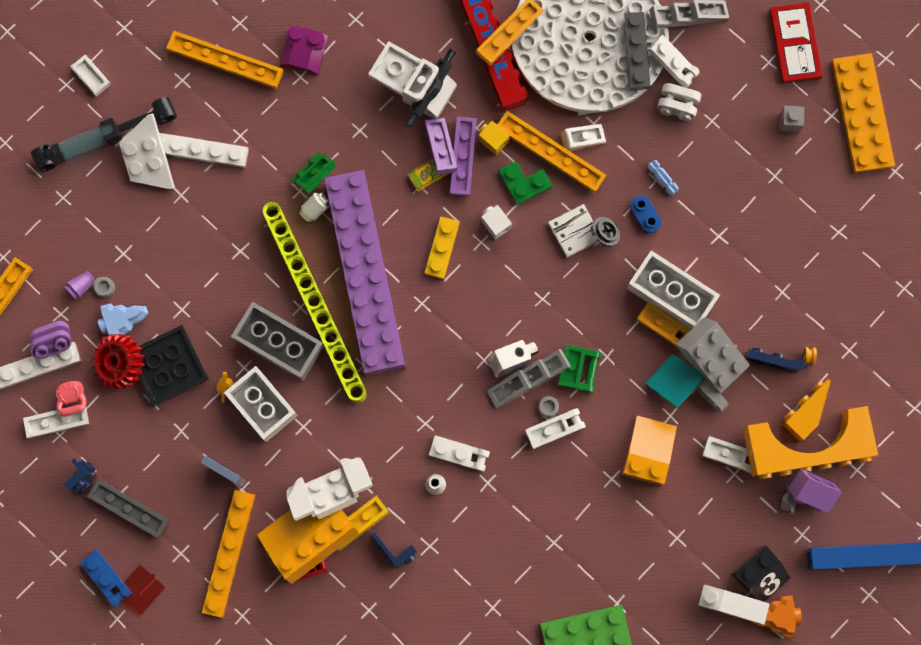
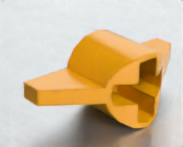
[216,372,234,403]

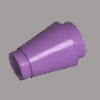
[64,271,95,300]

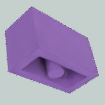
[788,469,842,513]

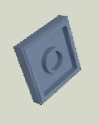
[201,456,246,487]

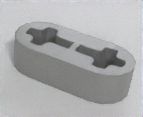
[696,379,729,413]

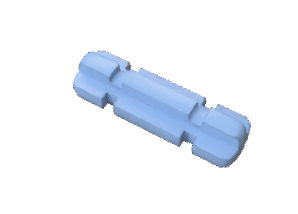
[647,160,679,195]

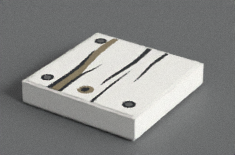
[548,204,598,258]

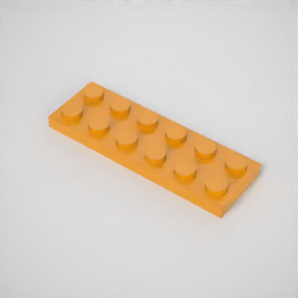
[831,53,895,174]

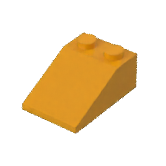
[622,416,677,486]

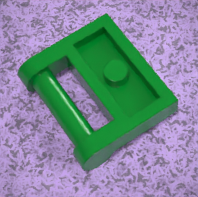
[558,345,602,393]

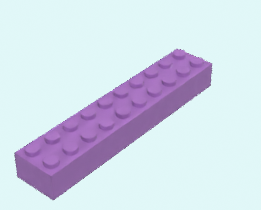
[325,170,406,377]

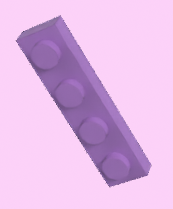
[450,117,477,197]

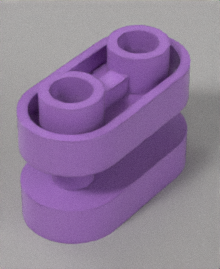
[29,321,71,359]

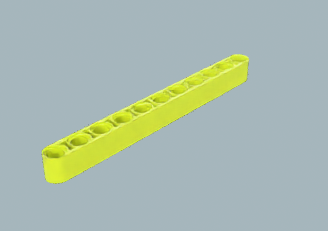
[263,202,367,403]

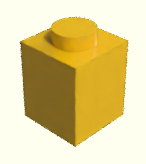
[478,121,510,156]

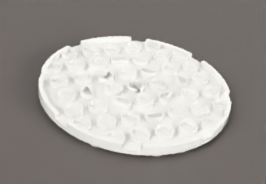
[512,0,669,113]

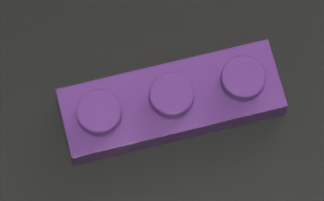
[425,118,457,175]

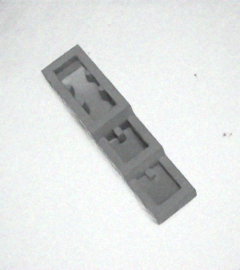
[649,0,729,27]
[487,349,571,408]

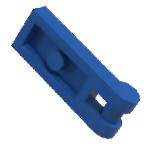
[80,549,132,608]

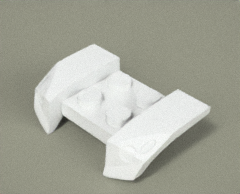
[287,458,373,521]

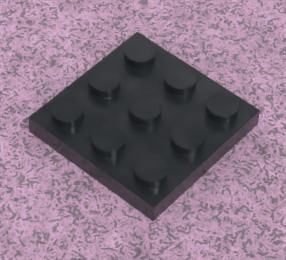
[138,325,209,407]

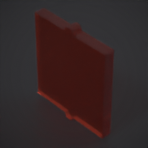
[115,565,166,615]

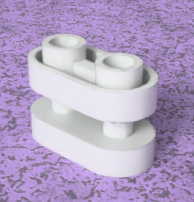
[657,83,702,121]

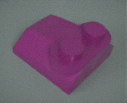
[280,26,328,75]

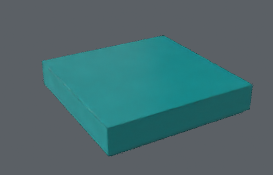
[646,354,704,409]

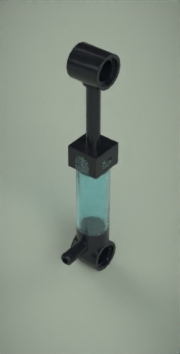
[30,97,177,173]

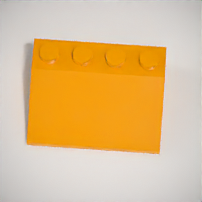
[257,509,359,584]

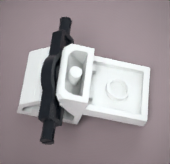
[368,41,457,128]

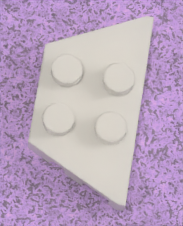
[119,114,175,189]

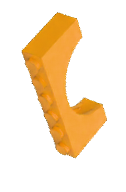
[743,406,878,480]

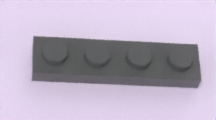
[623,12,650,90]
[87,479,170,538]

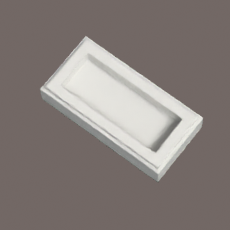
[70,55,111,97]

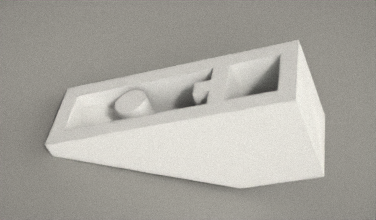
[699,585,770,625]

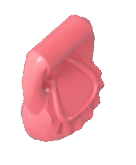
[56,381,87,417]

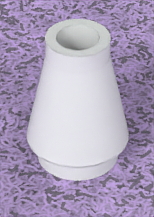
[425,474,446,495]

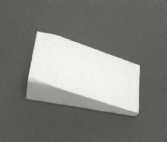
[561,124,606,151]

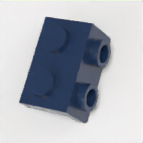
[63,458,98,494]

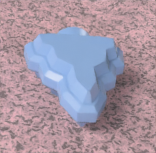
[98,303,149,335]

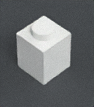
[481,205,512,240]

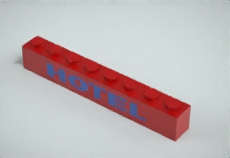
[459,0,528,112]

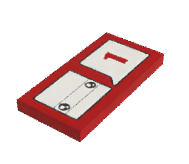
[770,2,823,83]

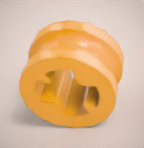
[802,347,817,366]

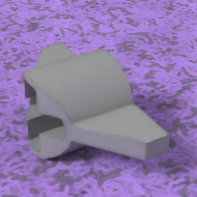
[781,485,797,514]

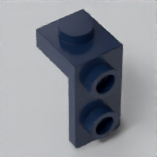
[371,532,417,568]

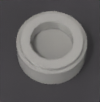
[93,277,115,298]
[538,396,559,417]

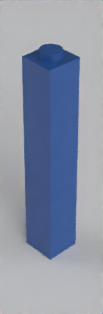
[807,542,921,570]

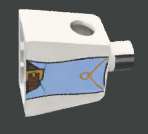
[488,340,538,378]

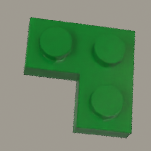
[498,161,553,206]

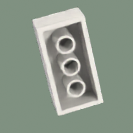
[626,251,720,330]

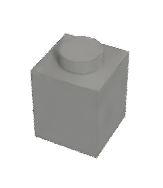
[779,105,804,133]

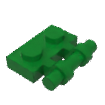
[291,152,337,193]

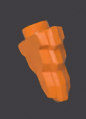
[749,595,802,638]

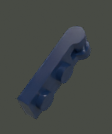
[745,348,805,373]

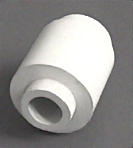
[300,193,329,222]

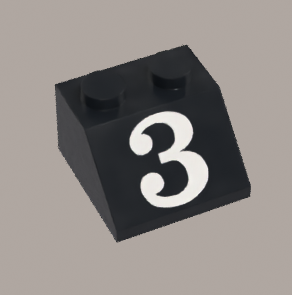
[731,545,790,602]

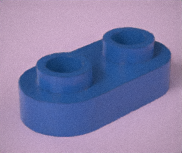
[630,196,661,234]

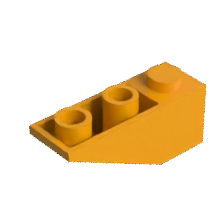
[782,379,831,442]

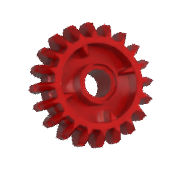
[91,334,145,389]

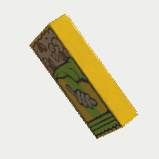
[408,159,450,192]

